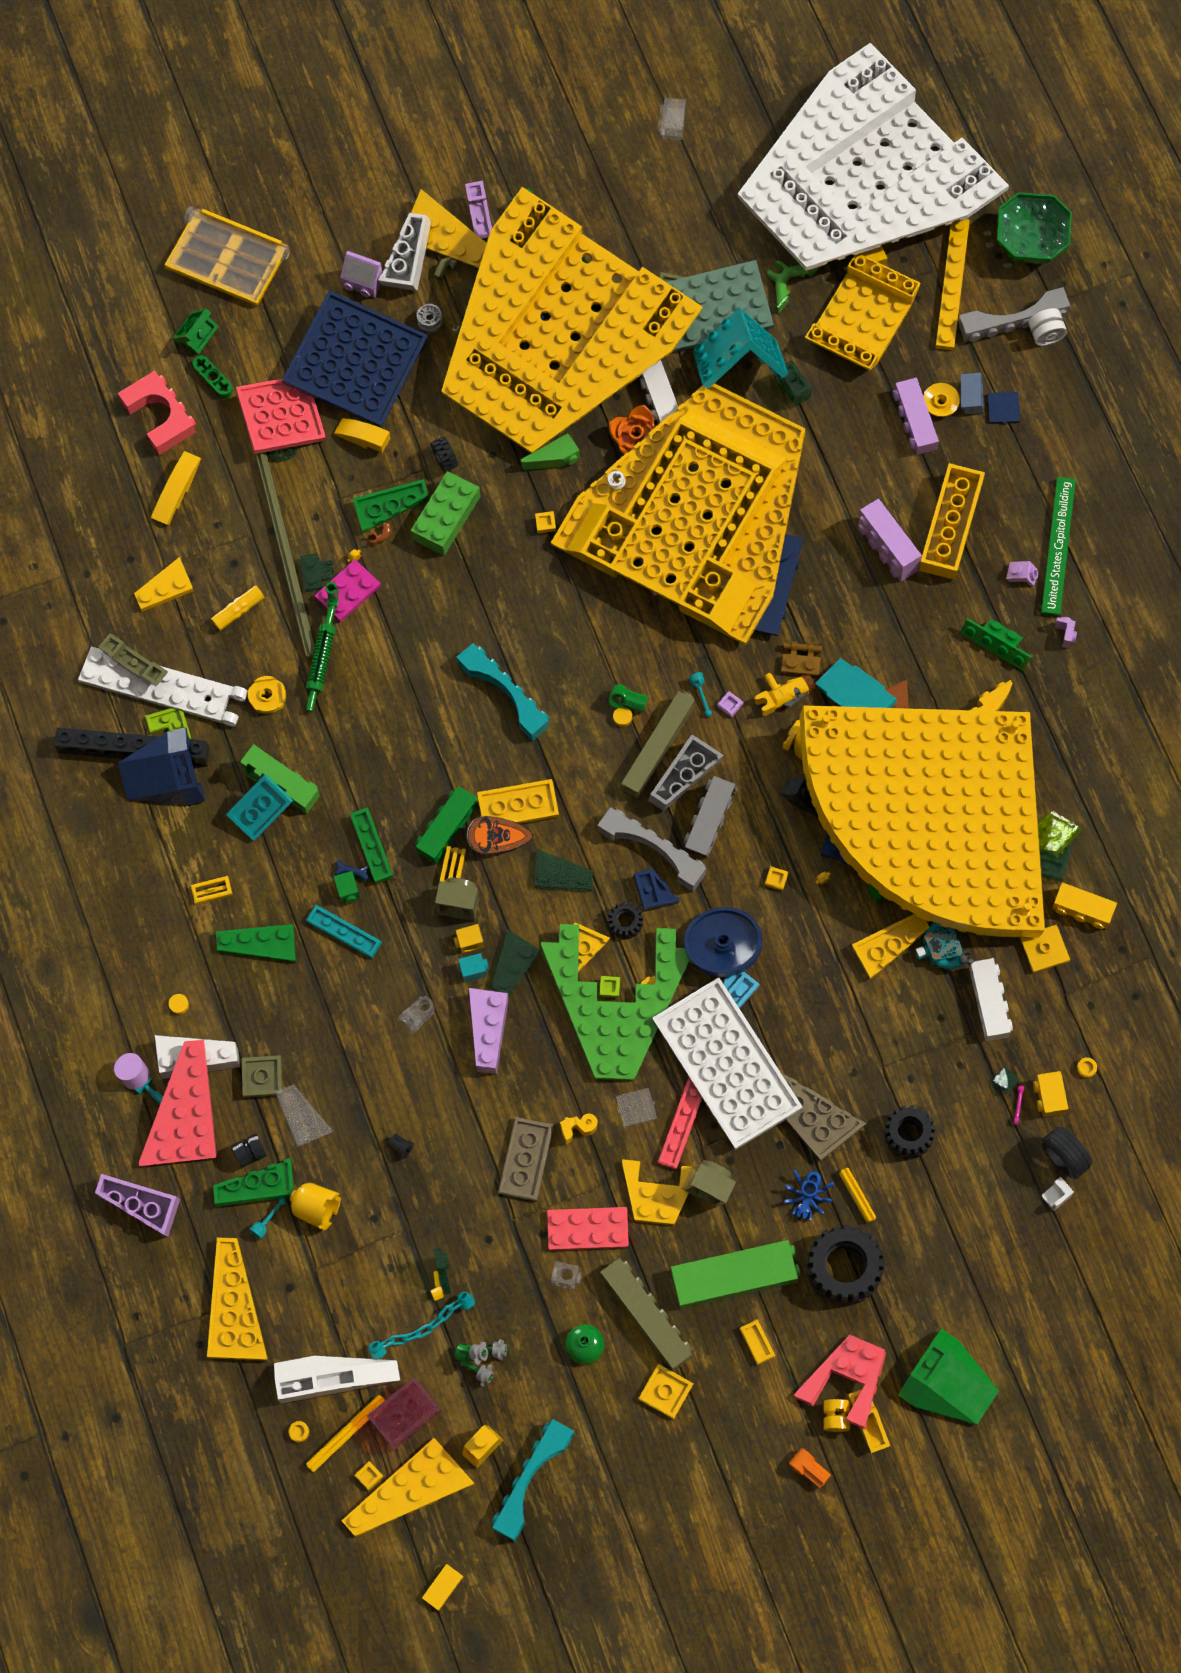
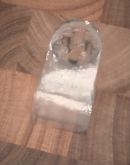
[398,996,435,1034]

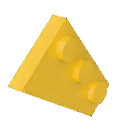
[134,557,194,612]
[551,923,610,976]

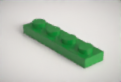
[350,807,394,884]

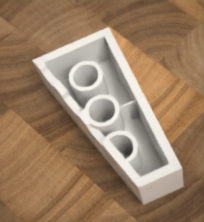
[155,1035,240,1079]

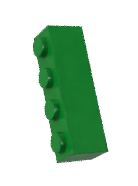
[415,786,478,864]

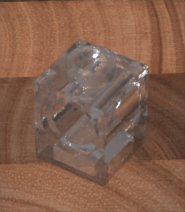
[551,1261,582,1290]

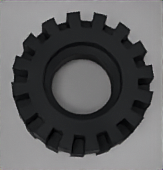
[430,436,458,472]
[608,901,643,939]

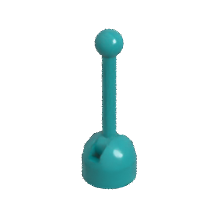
[688,672,712,717]
[249,1198,287,1240]

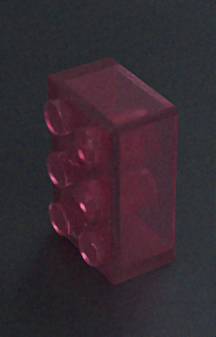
[367,1377,441,1451]

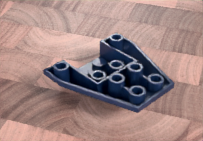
[118,727,206,805]

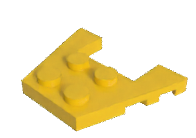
[622,1159,692,1226]

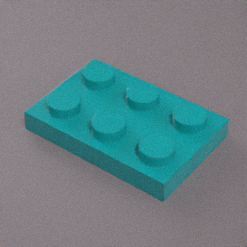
[226,774,293,841]

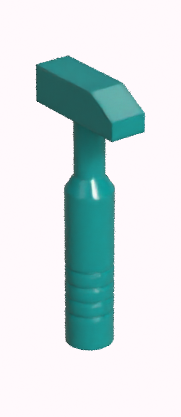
[135,1077,163,1104]

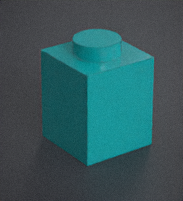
[458,953,489,983]

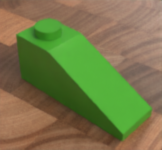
[521,433,580,470]

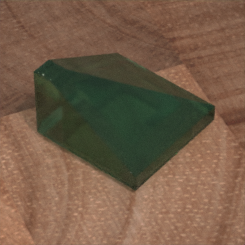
[992,1067,1020,1094]

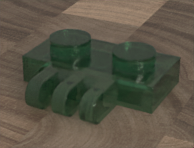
[300,553,335,593]

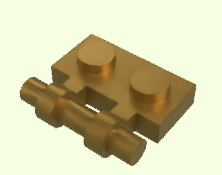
[781,641,822,678]

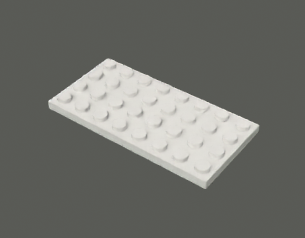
[652,978,803,1150]

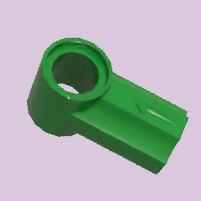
[609,684,648,713]

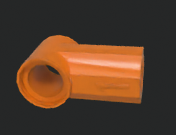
[788,1448,831,1489]

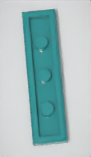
[306,905,382,959]

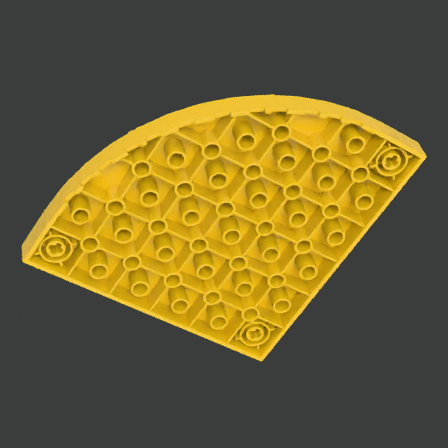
[800,706,1045,938]

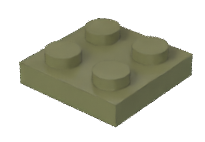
[242,1055,283,1098]

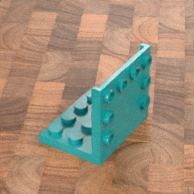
[693,307,788,389]

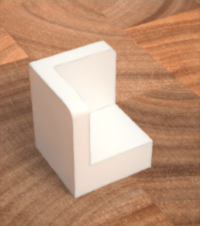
[1041,1177,1074,1211]

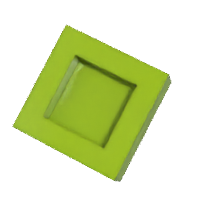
[599,976,620,998]

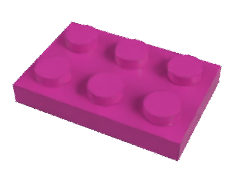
[314,560,381,623]

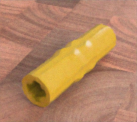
[210,585,265,631]

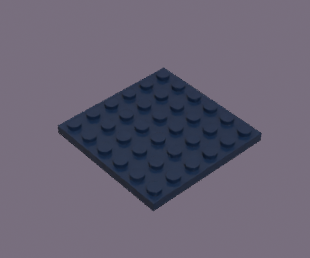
[282,290,428,428]

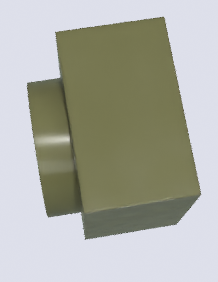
[435,878,480,921]
[682,1160,736,1207]

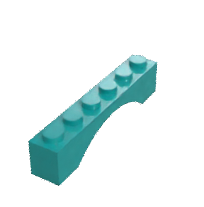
[456,643,549,742]
[491,1419,575,1542]

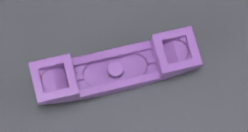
[465,181,492,243]

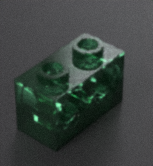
[776,360,812,406]

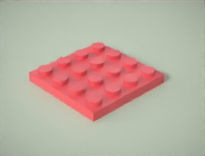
[236,379,326,454]

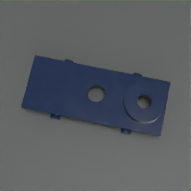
[754,534,804,636]

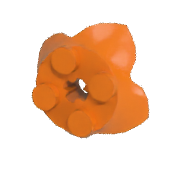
[609,405,656,454]

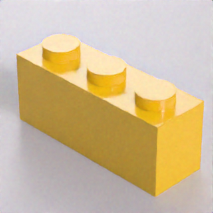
[1052,882,1117,929]

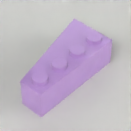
[469,988,509,1074]
[95,1174,180,1237]

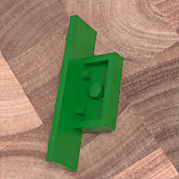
[960,618,1032,671]

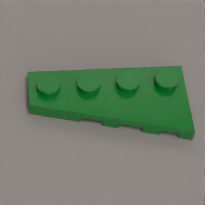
[353,479,429,533]
[216,924,296,963]
[213,1157,294,1207]

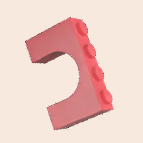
[118,371,196,455]

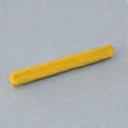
[306,1395,386,1472]

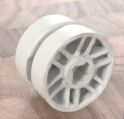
[1028,308,1067,346]

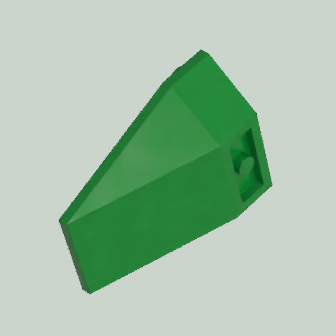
[898,1329,999,1425]

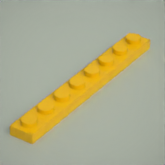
[935,219,970,351]

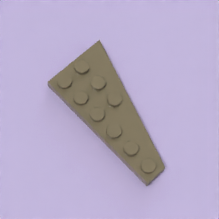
[779,1070,866,1162]

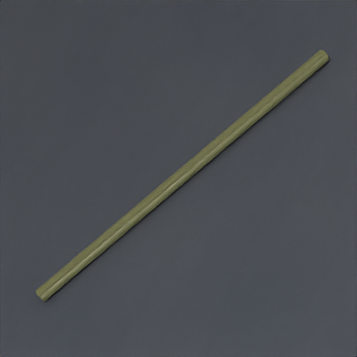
[255,452,315,658]

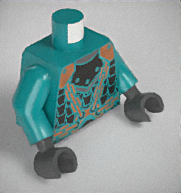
[915,922,974,970]

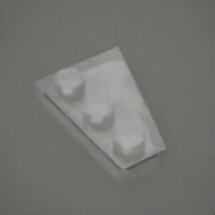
[275,1084,334,1147]

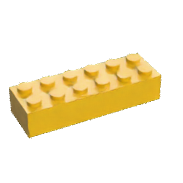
[919,463,985,580]

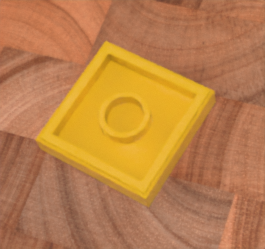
[638,1364,694,1420]

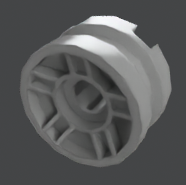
[417,304,443,333]

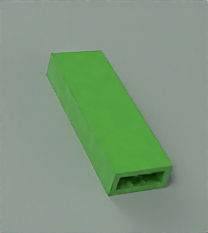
[671,1240,801,1309]

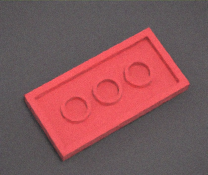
[547,1207,629,1251]

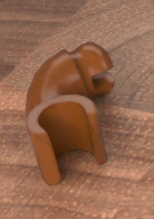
[368,522,392,547]

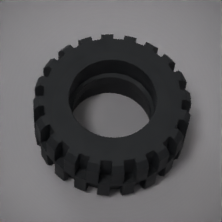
[807,1225,884,1306]

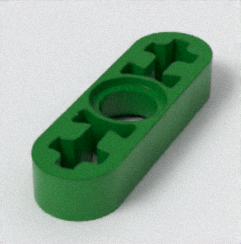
[193,356,233,399]

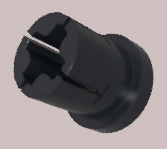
[387,1133,414,1159]

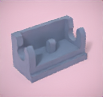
[961,373,984,414]

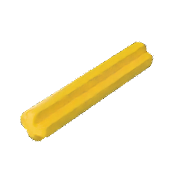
[839,1168,876,1223]

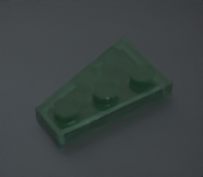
[491,930,540,997]

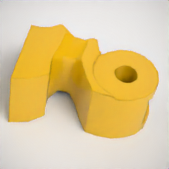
[560,1114,598,1145]

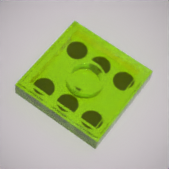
[1038,811,1081,856]

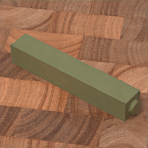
[621,691,695,799]

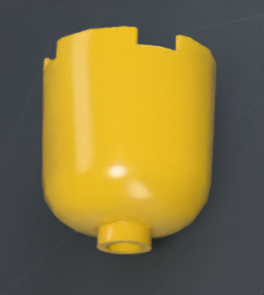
[290,1183,341,1230]

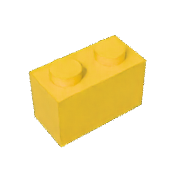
[1033,1071,1068,1118]

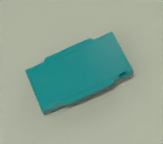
[815,658,897,708]

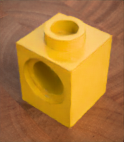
[453,924,484,954]

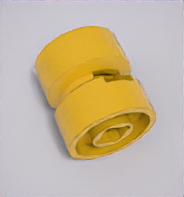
[824,1399,850,1432]

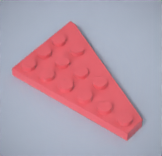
[139,1039,217,1166]

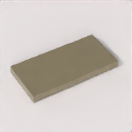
[498,1117,554,1202]

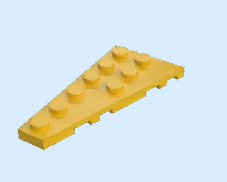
[411,189,487,269]
[207,1238,268,1361]
[342,1438,475,1537]

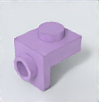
[1006,561,1038,586]
[1054,617,1077,649]

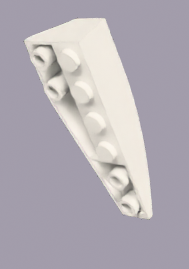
[274,1356,400,1404]

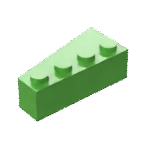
[240,744,320,814]

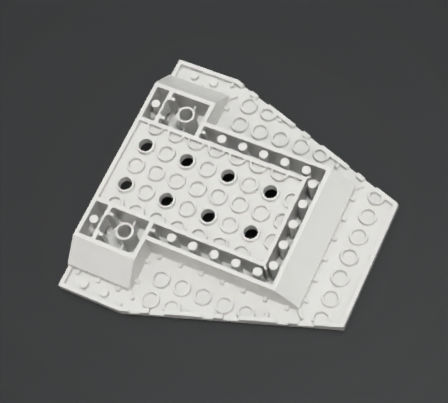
[738,43,1009,271]

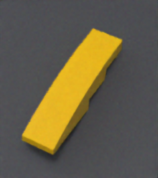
[151,451,202,525]

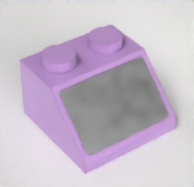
[340,251,382,298]

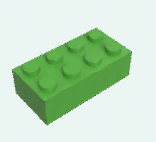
[411,471,481,556]

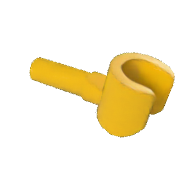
[430,1271,444,1301]

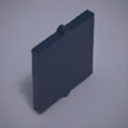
[988,391,1020,425]

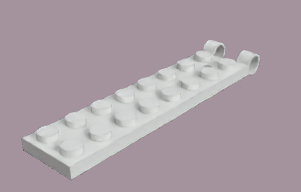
[78,646,248,727]

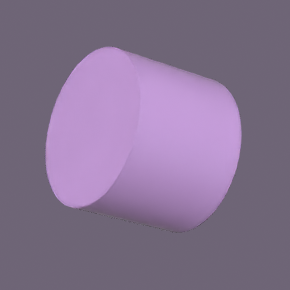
[114,1053,150,1089]

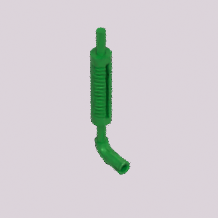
[306,582,339,712]

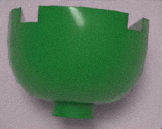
[565,1324,605,1366]

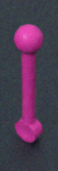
[1014,1085,1025,1125]

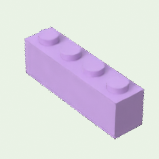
[893,378,939,455]

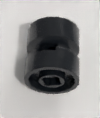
[231,1133,267,1168]

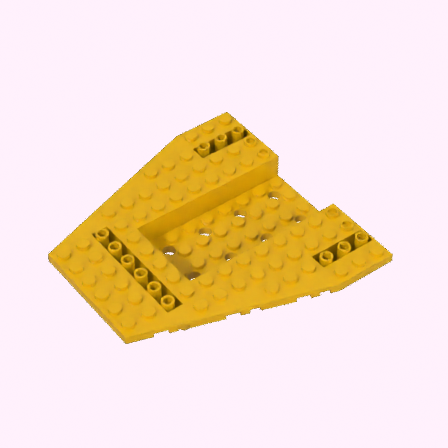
[441,187,703,453]
[551,383,805,645]

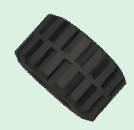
[884,1105,935,1159]

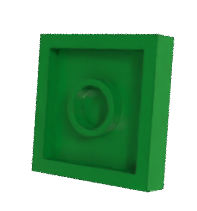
[172,308,219,354]

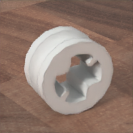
[608,471,626,490]

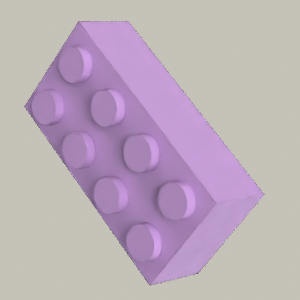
[858,498,922,582]

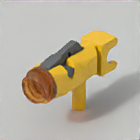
[755,673,815,716]

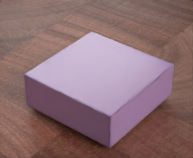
[717,691,744,718]

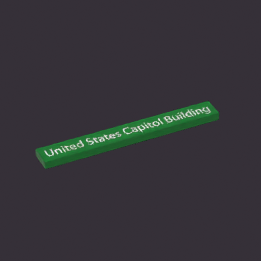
[1041,477,1076,617]

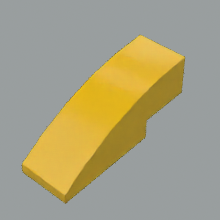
[334,418,391,453]
[847,1388,890,1453]

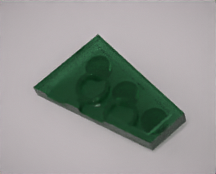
[534,849,593,891]

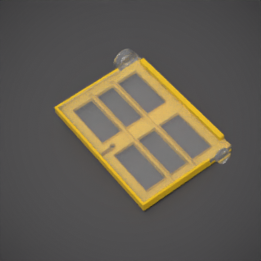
[165,206,290,306]

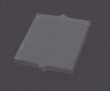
[616,1088,657,1128]

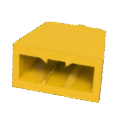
[462,1425,503,1468]

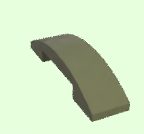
[98,633,168,687]

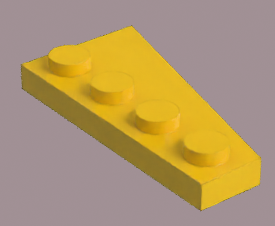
[852,914,929,979]

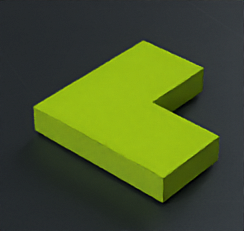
[145,708,191,739]

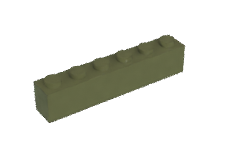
[600,1258,693,1372]

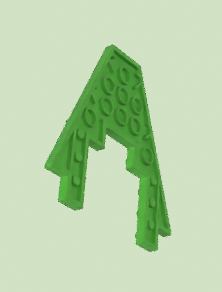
[541,924,689,1081]

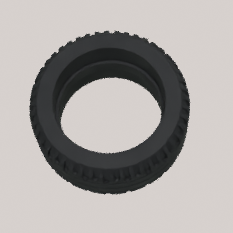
[1042,1127,1092,1179]

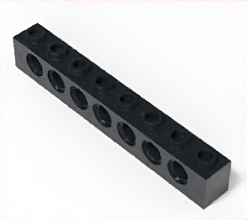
[54,728,210,766]

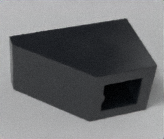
[780,778,818,816]

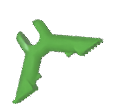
[766,261,821,313]

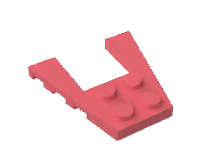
[794,1335,886,1430]

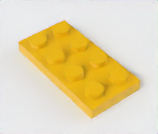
[477,779,559,824]

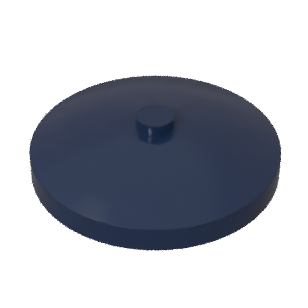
[684,907,762,977]

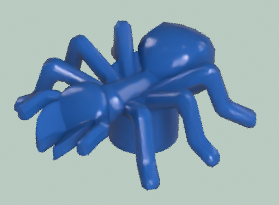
[784,1170,834,1221]

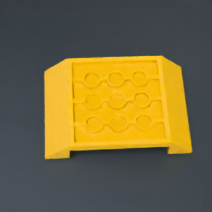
[805,254,921,371]

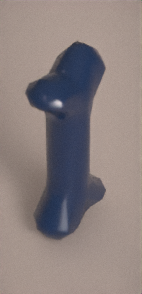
[335,861,370,882]

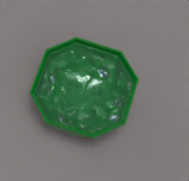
[997,193,1072,264]

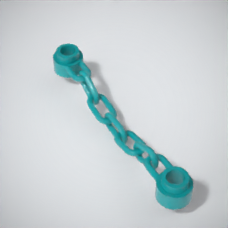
[369,1292,475,1360]

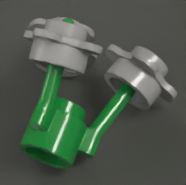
[455,1339,508,1387]

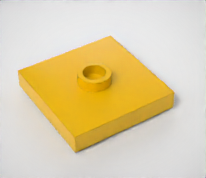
[1020,925,1070,973]

